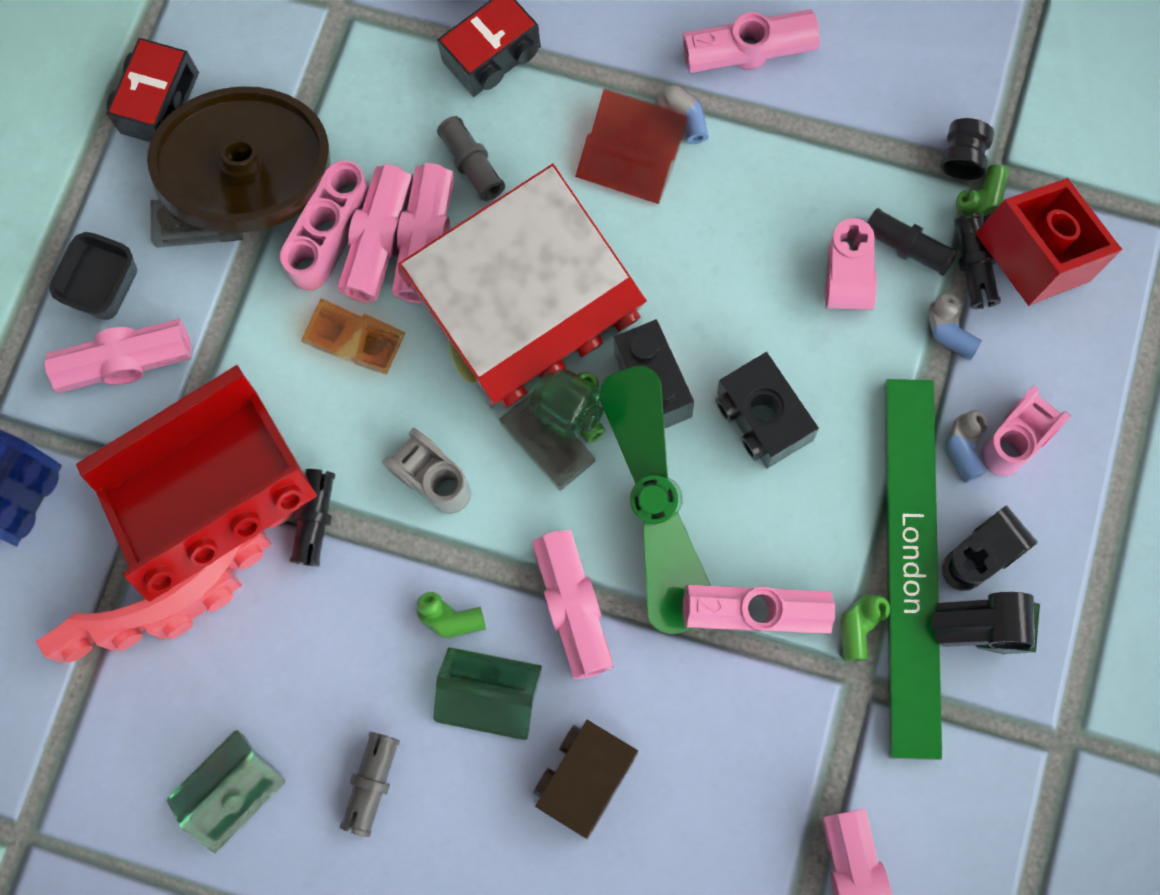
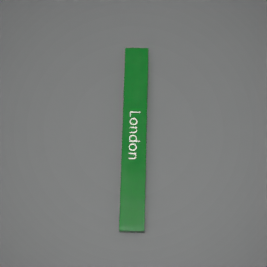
[884,379,942,760]

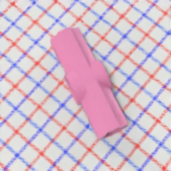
[682,9,820,73]
[392,163,454,304]
[337,164,413,303]
[44,319,192,393]
[532,529,613,680]
[682,585,835,634]
[822,809,892,895]

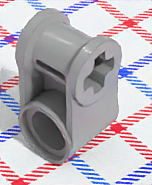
[382,427,471,514]

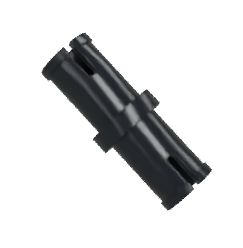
[867,208,958,276]
[954,213,1001,309]
[289,469,336,567]

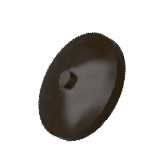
[147,86,331,233]

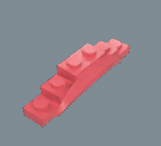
[36,512,294,663]

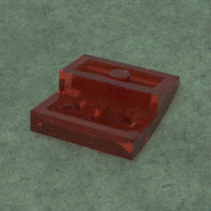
[575,89,690,204]

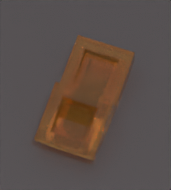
[301,298,406,375]

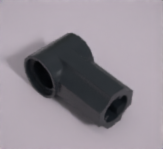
[932,592,1035,650]

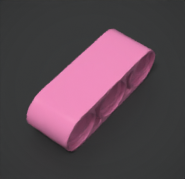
[280,161,369,291]

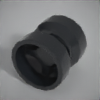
[940,118,995,180]

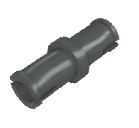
[437,116,505,201]
[339,731,400,837]

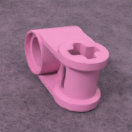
[825,218,876,310]
[982,385,1071,476]

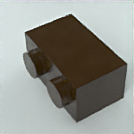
[533,719,638,839]

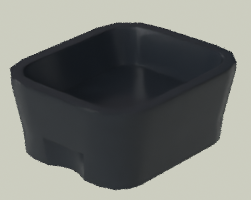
[49,232,137,320]

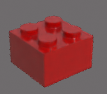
[975,178,1123,306]

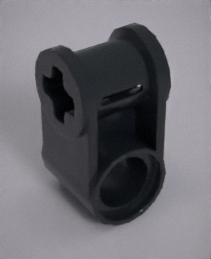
[942,505,1038,591]

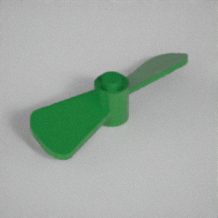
[599,366,711,634]

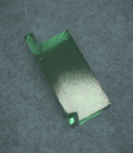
[433,647,542,740]
[167,730,286,854]

